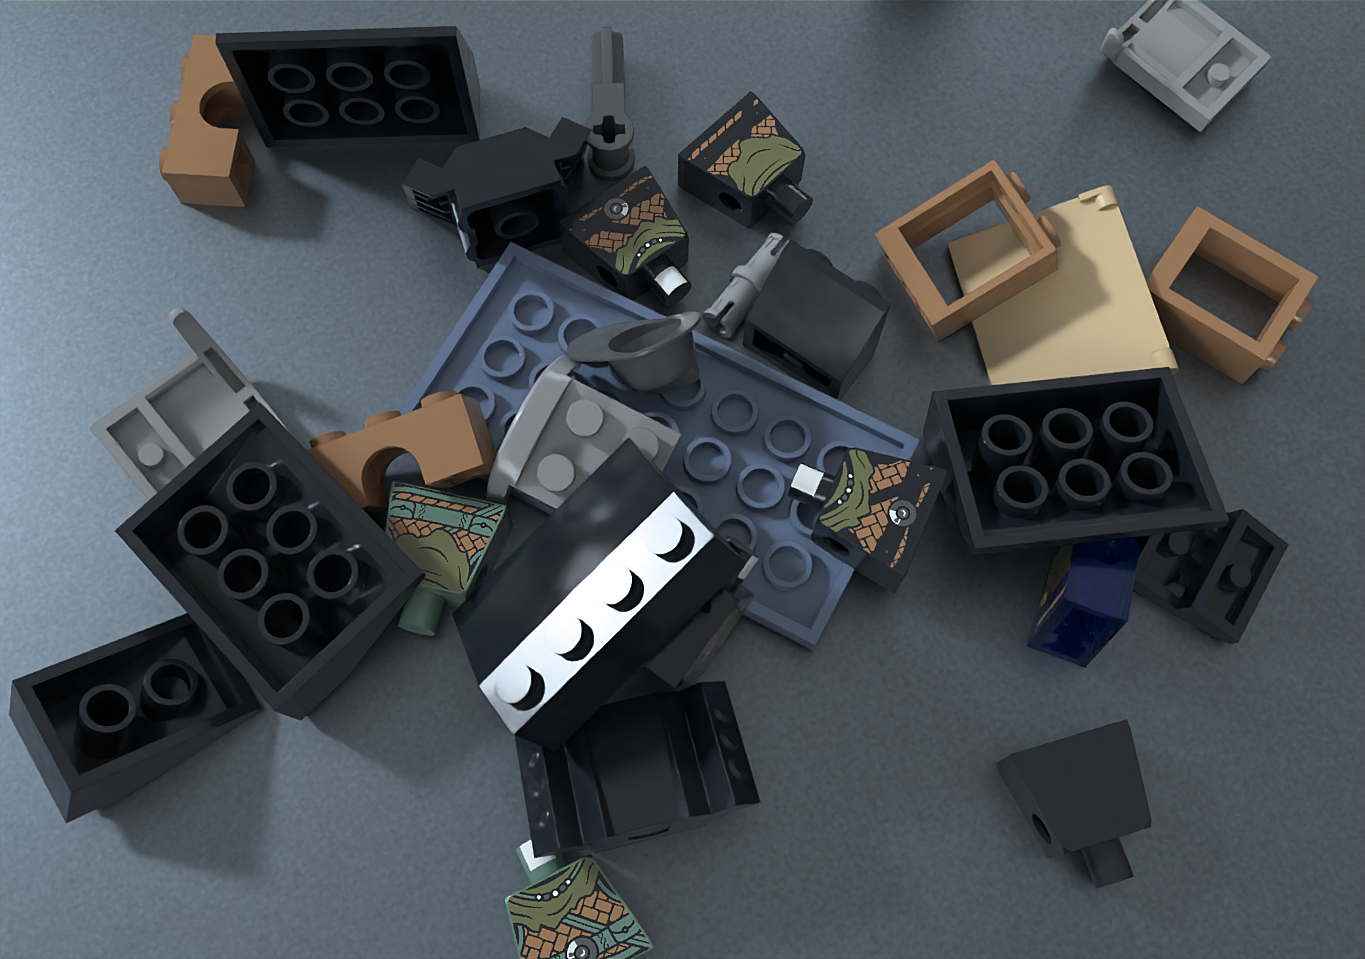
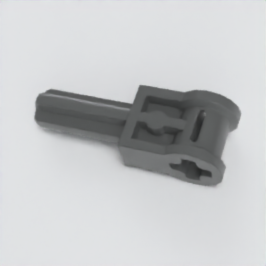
[585,27,635,182]

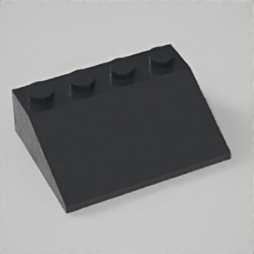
[215,26,480,147]
[923,367,1229,555]
[115,402,426,721]
[452,437,746,751]

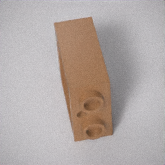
[874,159,1061,342]
[1146,206,1319,385]

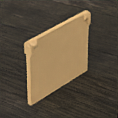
[947,185,1179,385]

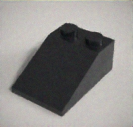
[9,613,260,823]

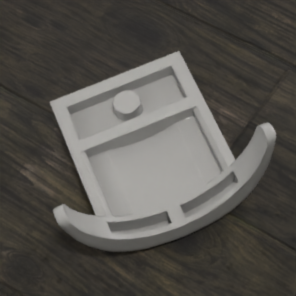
[1101,0,1272,133]
[89,307,287,501]
[486,355,682,510]

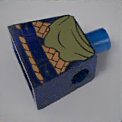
[1027,538,1140,668]

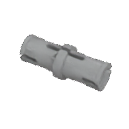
[702,233,789,338]

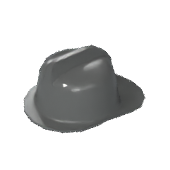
[566,311,702,393]

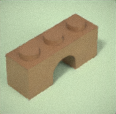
[159,34,255,207]
[307,390,496,516]

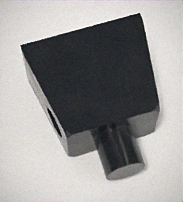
[996,719,1152,888]

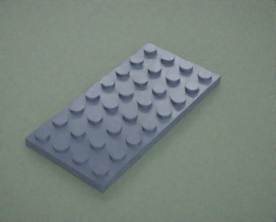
[399,242,920,651]

